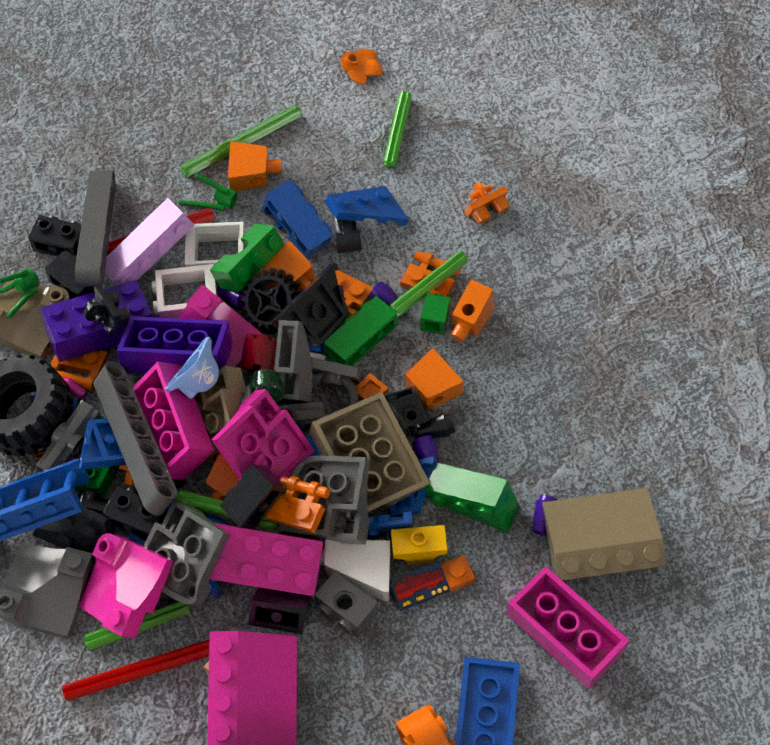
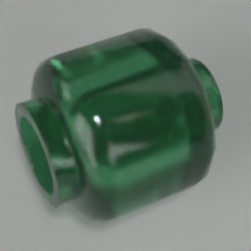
[249,369,284,404]

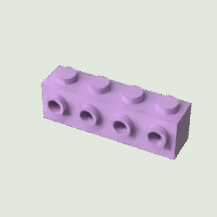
[105,198,194,285]

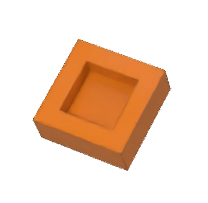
[356,373,389,401]
[441,555,475,592]

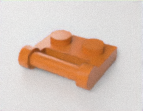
[51,350,109,392]

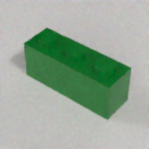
[324,296,398,366]

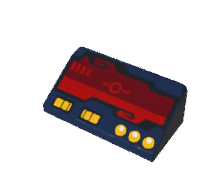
[390,561,450,611]

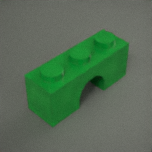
[210,224,285,292]

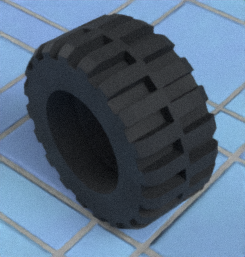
[0,355,73,457]

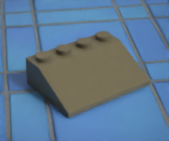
[309,392,430,518]
[542,488,667,582]

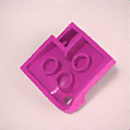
[178,284,262,367]
[211,389,315,483]
[79,533,174,638]

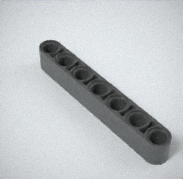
[75,170,116,287]
[94,361,177,516]

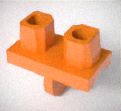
[464,182,510,225]

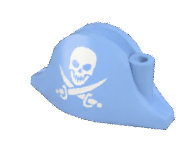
[164,337,219,399]

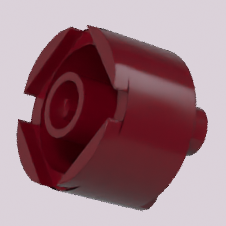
[239,333,281,376]

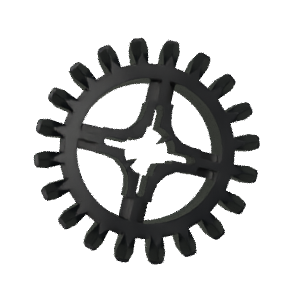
[239,268,303,335]

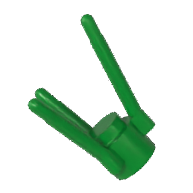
[178,173,238,212]
[0,269,40,319]

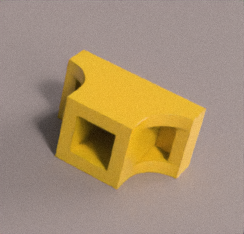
[391,525,447,566]

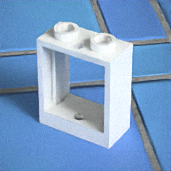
[185,222,248,267]
[152,264,218,318]

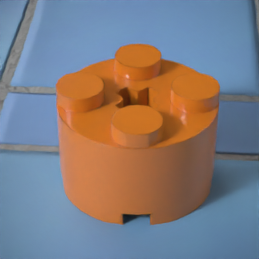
[395,704,455,745]

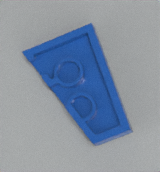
[325,186,409,226]

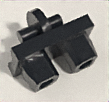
[84,285,130,335]

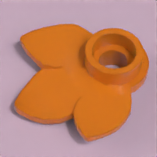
[340,49,383,85]

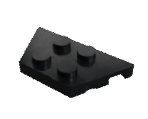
[271,263,349,347]
[33,507,115,560]

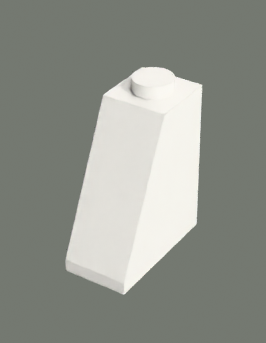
[320,540,391,601]

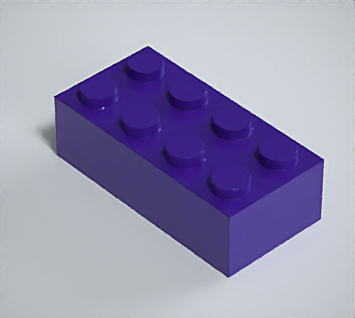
[40,280,152,362]
[117,316,233,374]

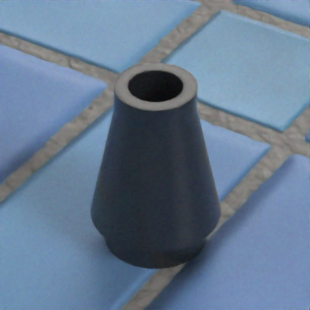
[417,412,456,439]

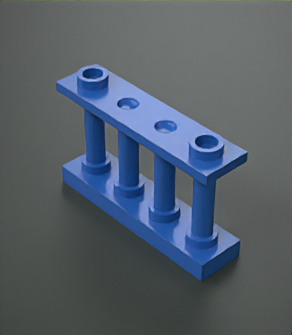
[0,458,91,541]

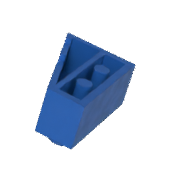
[262,179,333,258]

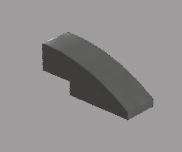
[274,320,312,401]

